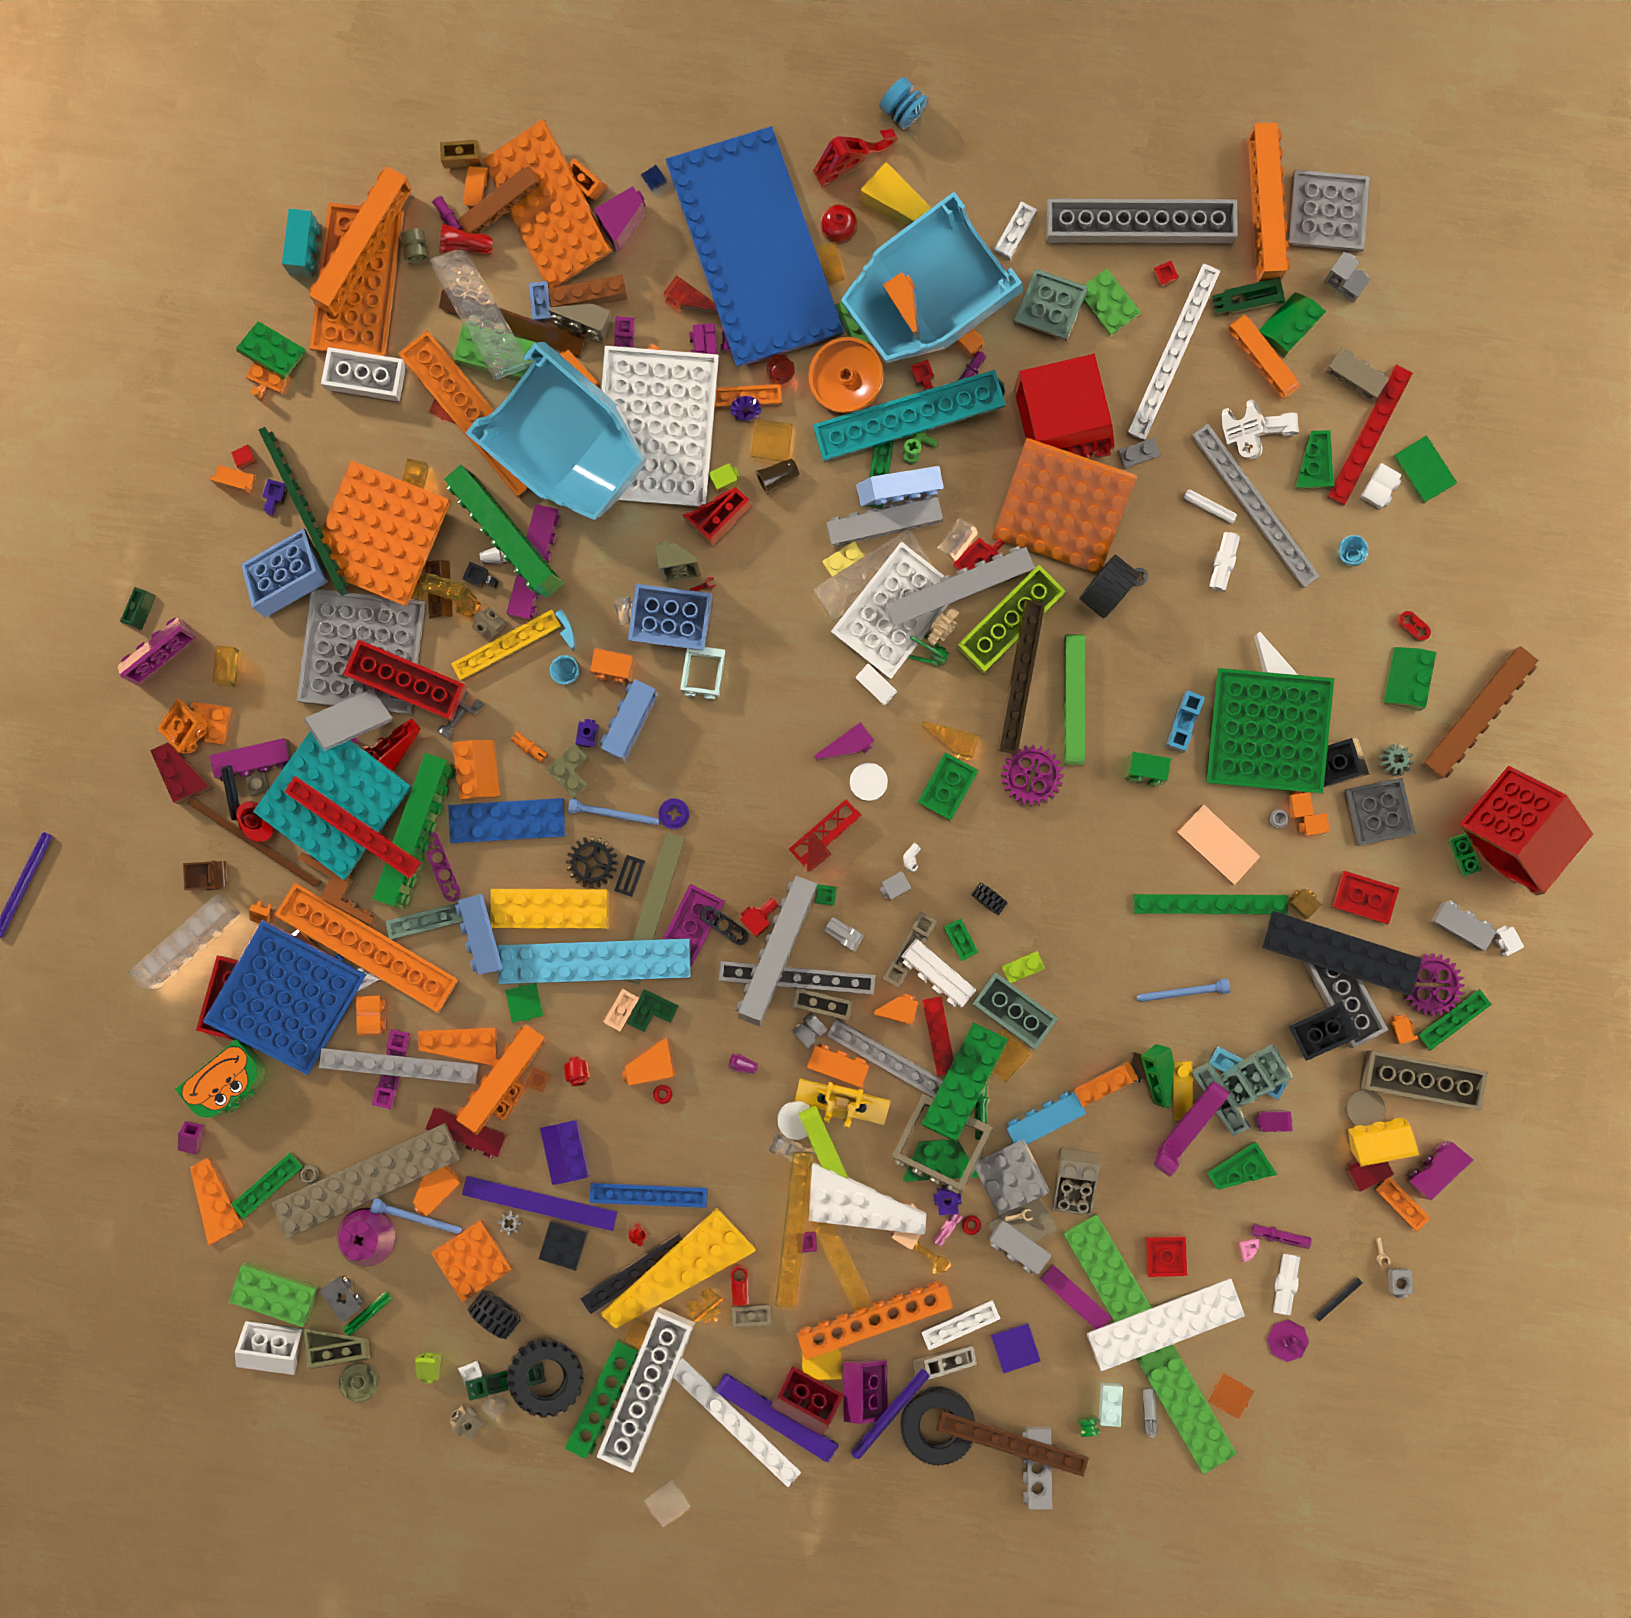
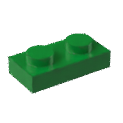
[943,918,979,961]

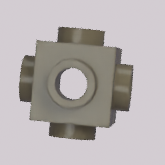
[471,607,506,642]
[449,1405,483,1440]

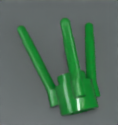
[908,634,950,667]

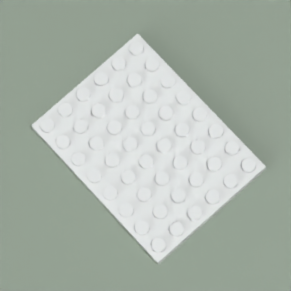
[601,346,719,507]

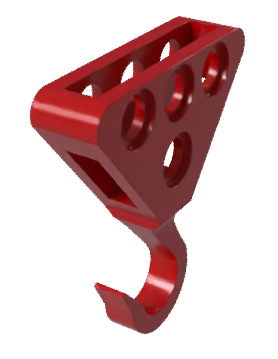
[813,129,898,188]

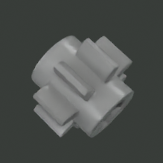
[497,1210,523,1235]

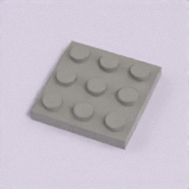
[975,1139,1050,1216]

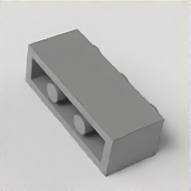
[1431,900,1497,952]
[989,1220,1052,1274]

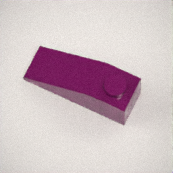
[814,722,874,761]
[1255,1110,1293,1132]

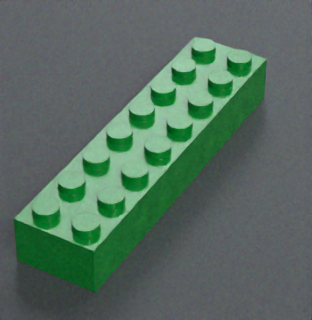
[444,464,564,598]
[372,753,456,909]

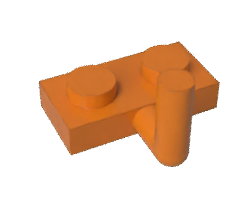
[246,362,289,400]

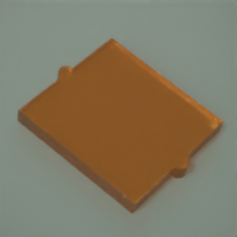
[1208,1373,1254,1419]

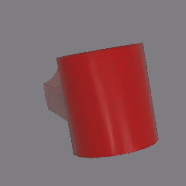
[730,1264,749,1306]

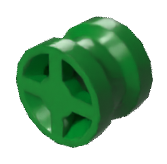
[1078,1417,1100,1437]

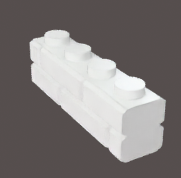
[901,939,976,1007]

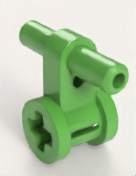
[903,432,938,463]

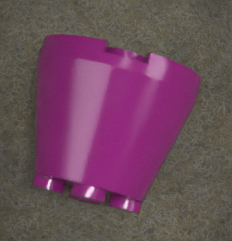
[337,1207,396,1267]

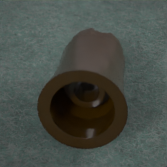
[756,458,800,495]

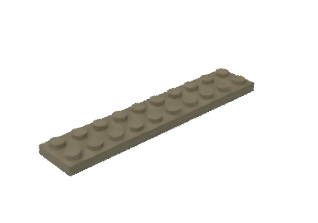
[271,1123,461,1239]

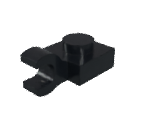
[462,562,499,588]

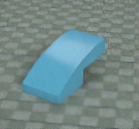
[555,609,576,651]

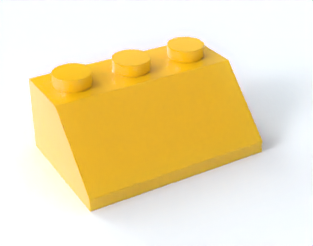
[1348,1118,1419,1166]

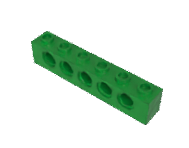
[564,1338,639,1459]

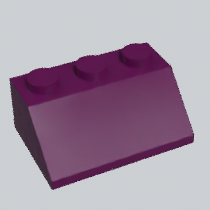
[1406,1141,1473,1200]
[843,1360,888,1424]

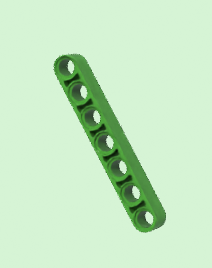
[1064,634,1085,765]

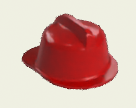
[236,801,273,842]

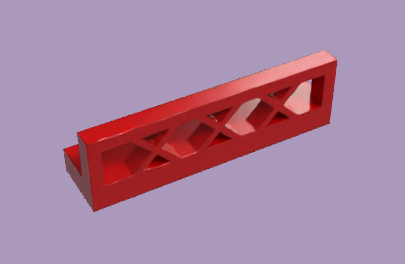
[789,799,861,867]

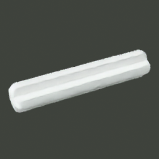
[1184,489,1237,523]

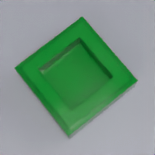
[815,884,837,906]

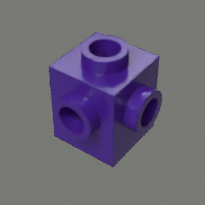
[934,1185,962,1215]

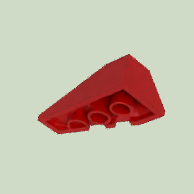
[362,719,421,771]

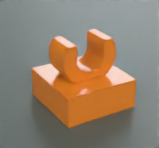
[249,901,271,924]

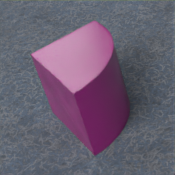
[178,1121,204,1155]

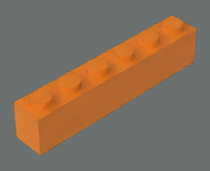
[456,1025,546,1136]

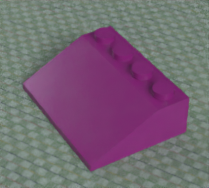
[118,617,197,686]

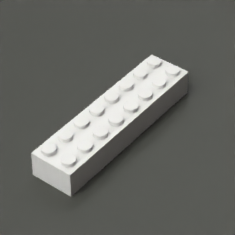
[597,1307,695,1473]

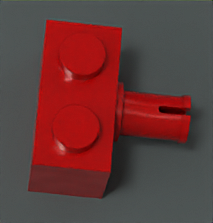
[740,897,779,938]

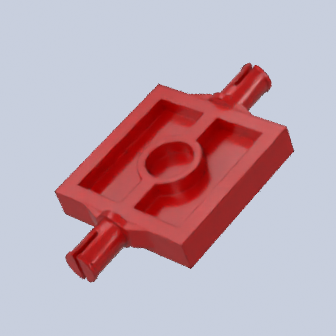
[953,537,1005,571]

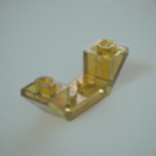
[411,573,481,618]

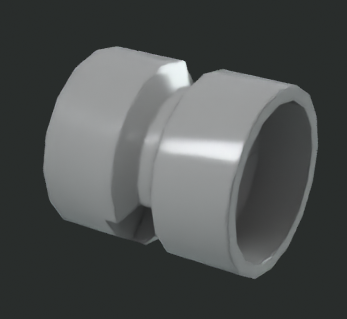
[792,1012,828,1048]

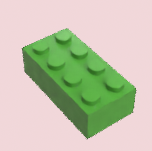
[453,323,536,381]
[229,1262,320,1327]

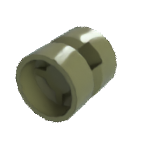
[400,229,429,263]

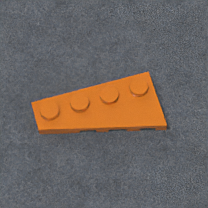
[418,1028,497,1066]
[190,1158,244,1246]

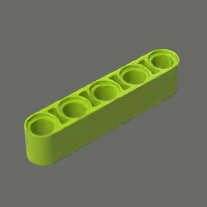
[798,1105,848,1179]

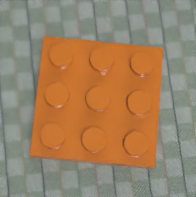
[431,1220,512,1302]

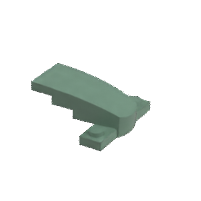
[1192,1044,1293,1136]

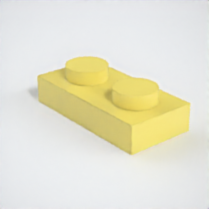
[822,541,864,578]

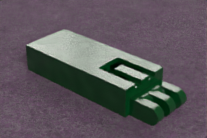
[1212,277,1285,316]

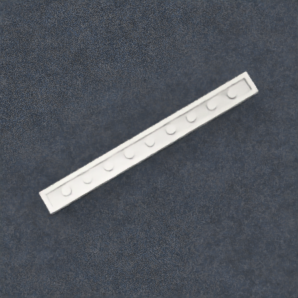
[1127,263,1220,441]
[673,1357,801,1487]

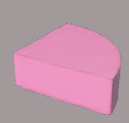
[1239,1238,1259,1262]

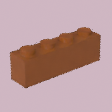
[548,274,628,307]

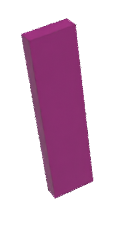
[1040,1265,1112,1329]

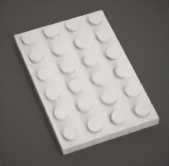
[830,542,949,679]

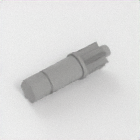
[1143,1389,1159,1438]

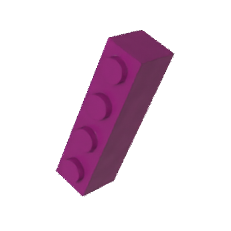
[209,738,292,782]

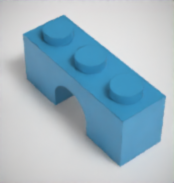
[1165,691,1205,753]

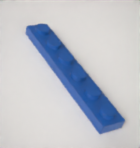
[589,1183,707,1208]

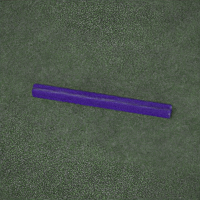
[0,832,52,938]
[851,1369,930,1459]

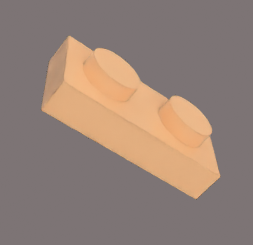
[604,989,639,1032]

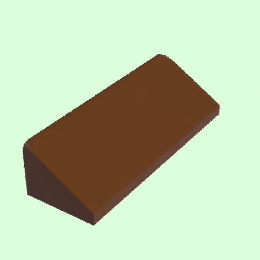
[426,559,453,619]

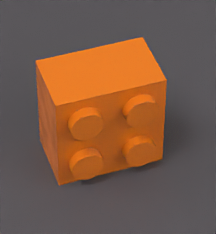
[590,649,635,686]

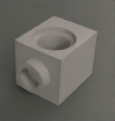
[1388,1268,1413,1298]

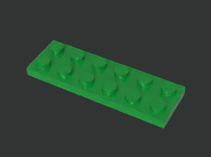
[921,1022,1008,1142]

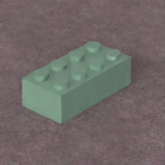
[972,972,1059,1050]

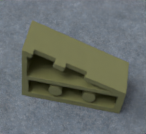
[303,1329,371,1369]

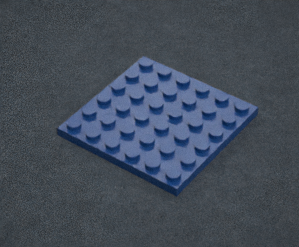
[203,919,366,1075]

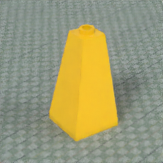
[860,162,931,226]

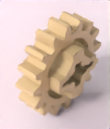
[927,608,959,646]

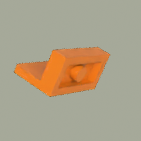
[209,465,256,495]

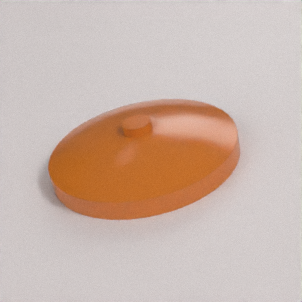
[809,337,884,413]

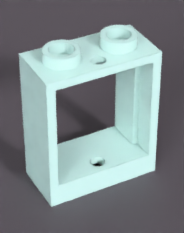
[680,647,726,700]

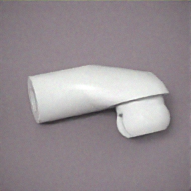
[903,843,921,872]

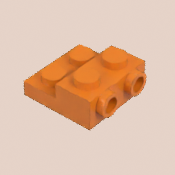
[157,699,208,754]

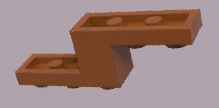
[298,852,377,926]

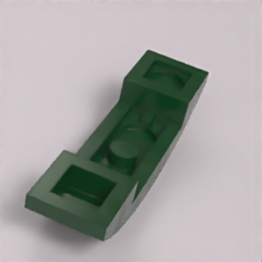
[465,1362,546,1401]

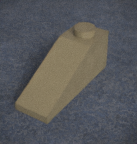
[912,1345,977,1380]

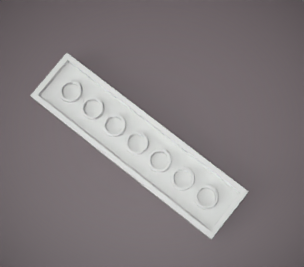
[1087,1279,1245,1371]

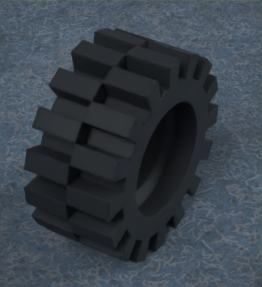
[971,882,1008,915]

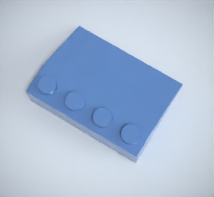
[241,528,329,618]
[628,584,712,650]

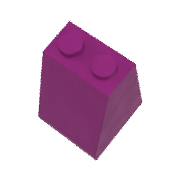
[594,186,646,252]

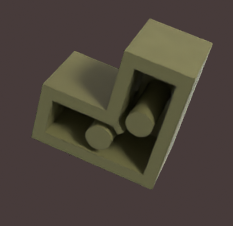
[546,744,589,799]

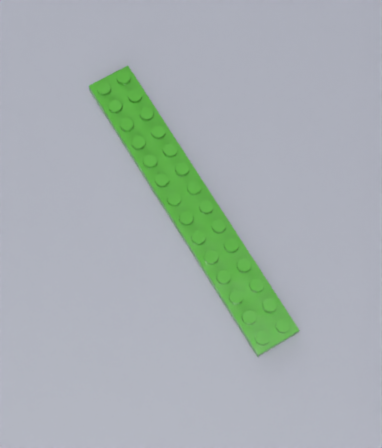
[1063,1214,1237,1474]

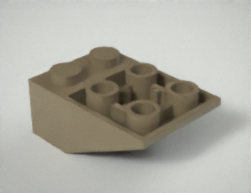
[548,304,613,342]
[1053,1148,1100,1215]

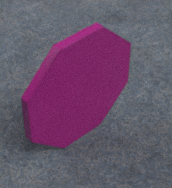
[1267,1319,1309,1362]

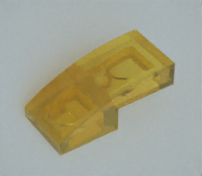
[817,242,844,283]

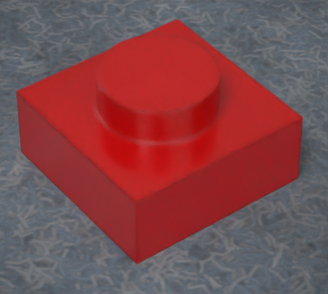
[1153,261,1179,287]

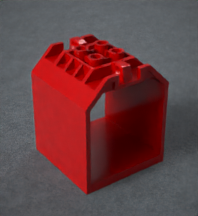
[1013,353,1115,460]
[1459,765,1593,896]

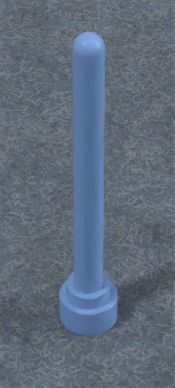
[568,798,660,825]
[1137,978,1230,1002]
[370,1198,462,1234]

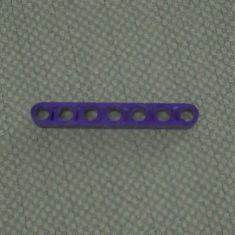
[714,1373,839,1463]

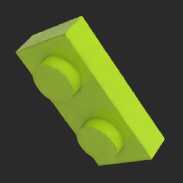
[1002,951,1045,983]

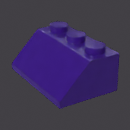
[540,1119,590,1185]

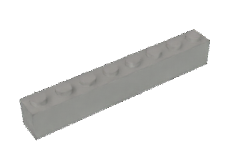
[884,546,1035,627]
[736,876,817,1026]
[719,961,875,995]
[319,1048,479,1084]

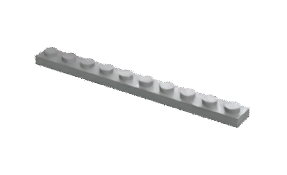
[1192,424,1320,588]

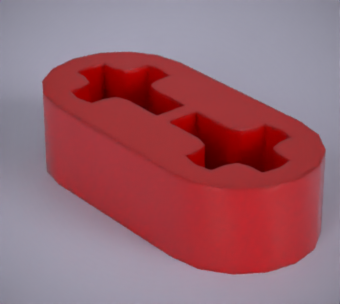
[1398,611,1431,642]

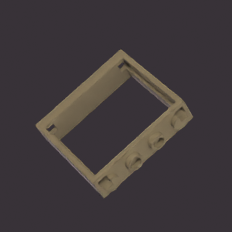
[892,1094,994,1193]

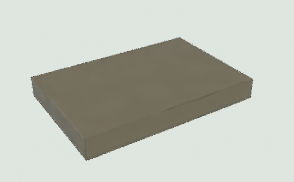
[988,1197,1057,1258]

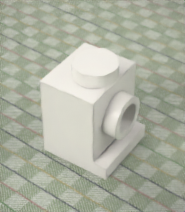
[1495,925,1524,957]

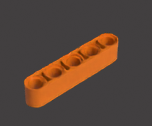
[1228,315,1300,399]

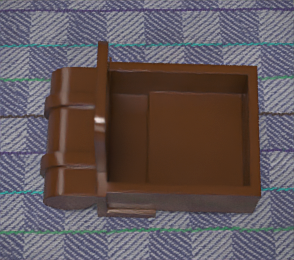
[183,860,228,891]

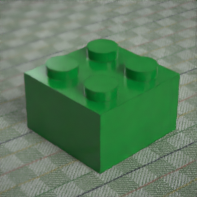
[1125,751,1171,787]

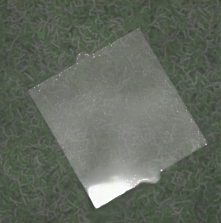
[644,1480,691,1527]

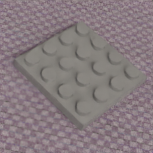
[1288,170,1370,252]

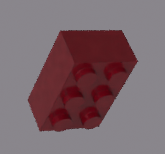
[771,1366,844,1436]

